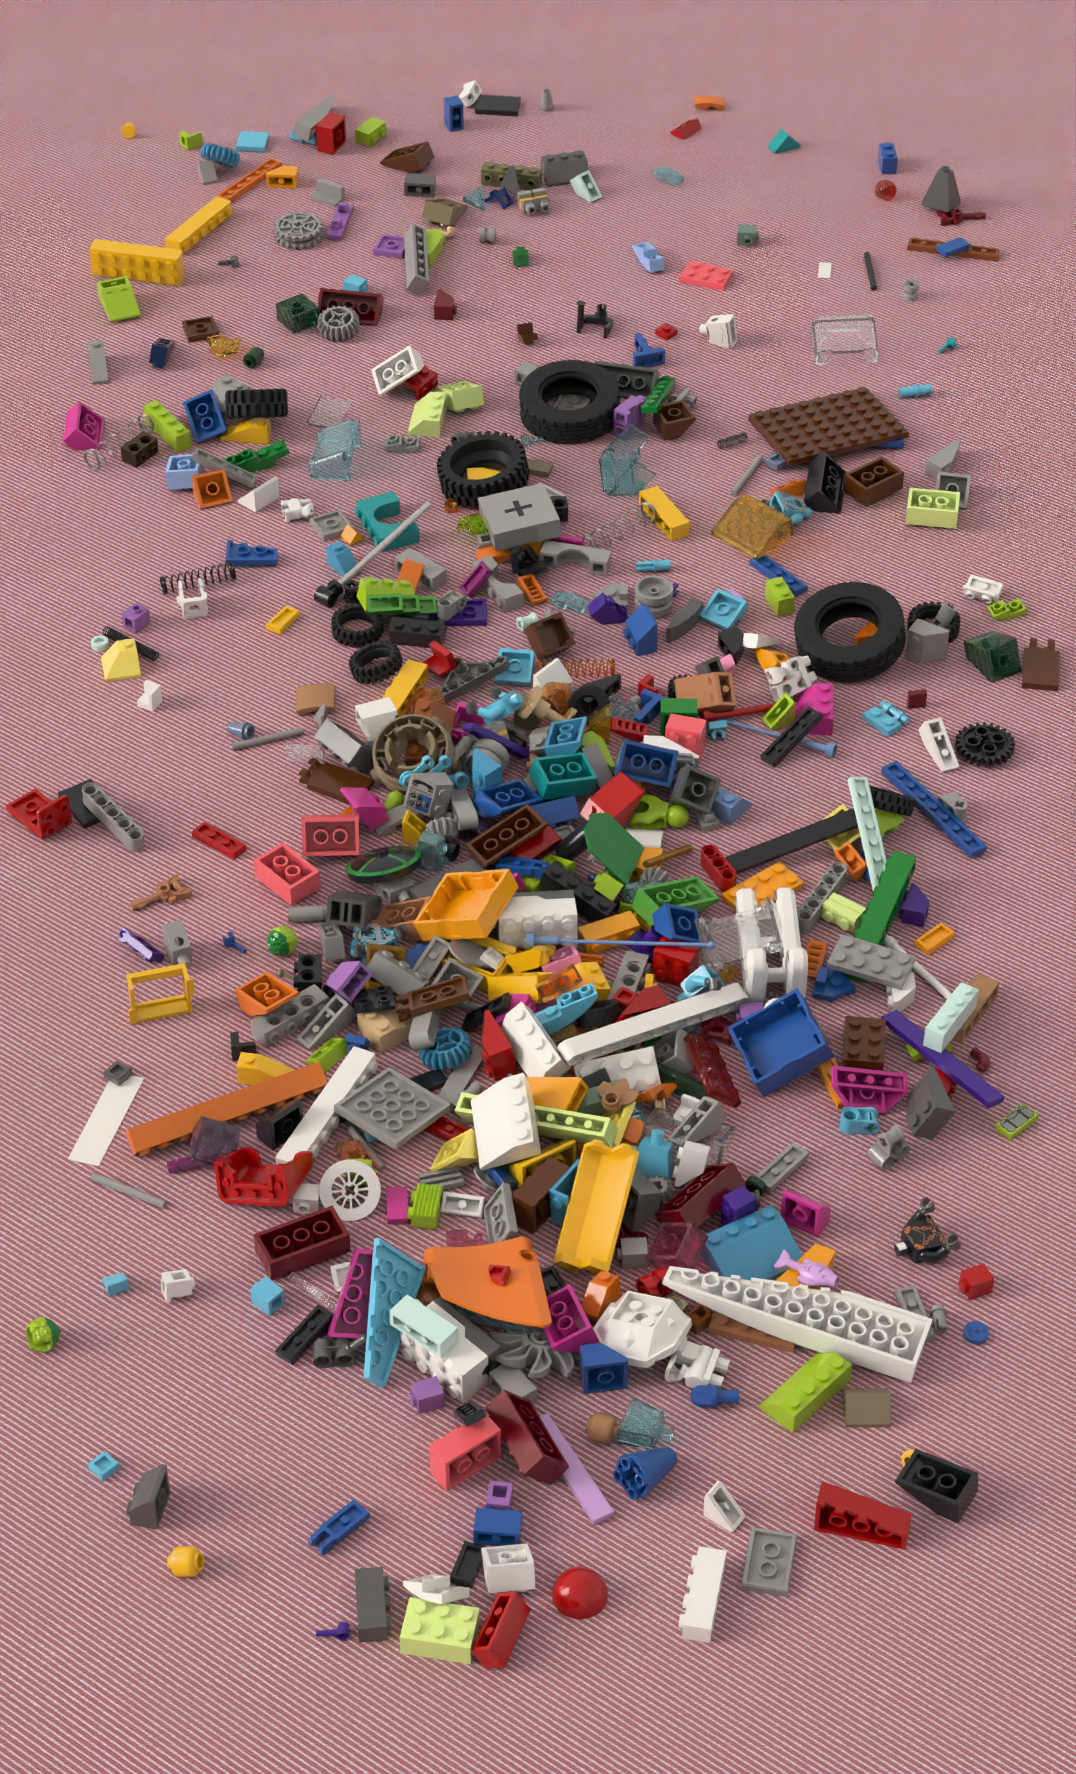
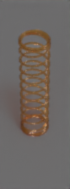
[538,659,615,678]

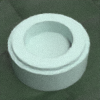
[91,636,109,652]

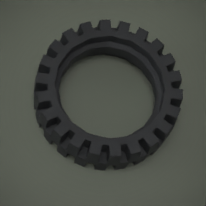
[907,602,960,643]
[331,603,383,648]
[348,640,403,684]
[869,786,916,816]

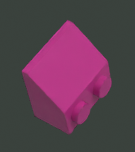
[340,787,389,832]
[781,1190,831,1237]

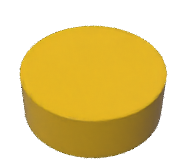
[121,123,136,139]

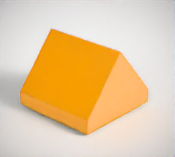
[341,524,364,546]

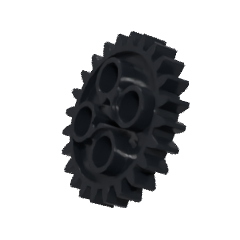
[955,722,1015,767]

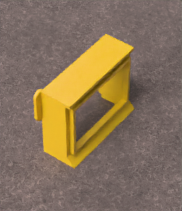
[442,937,517,991]
[126,963,195,1025]

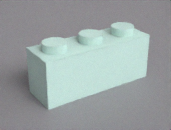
[390,1295,458,1358]

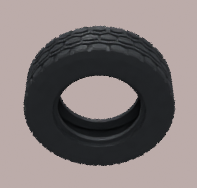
[519,360,620,444]
[794,582,906,683]

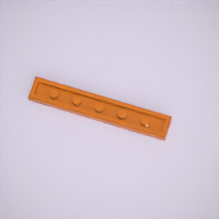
[217,158,282,203]

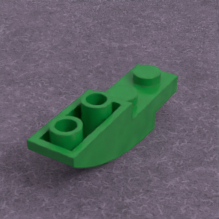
[223,440,290,472]

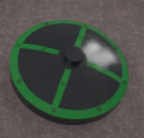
[346,846,422,883]

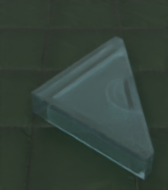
[463,186,485,211]

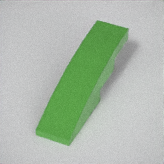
[367,593,437,615]

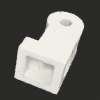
[459,80,482,107]

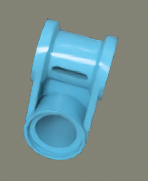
[839,1107,880,1135]

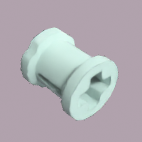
[516,612,538,632]

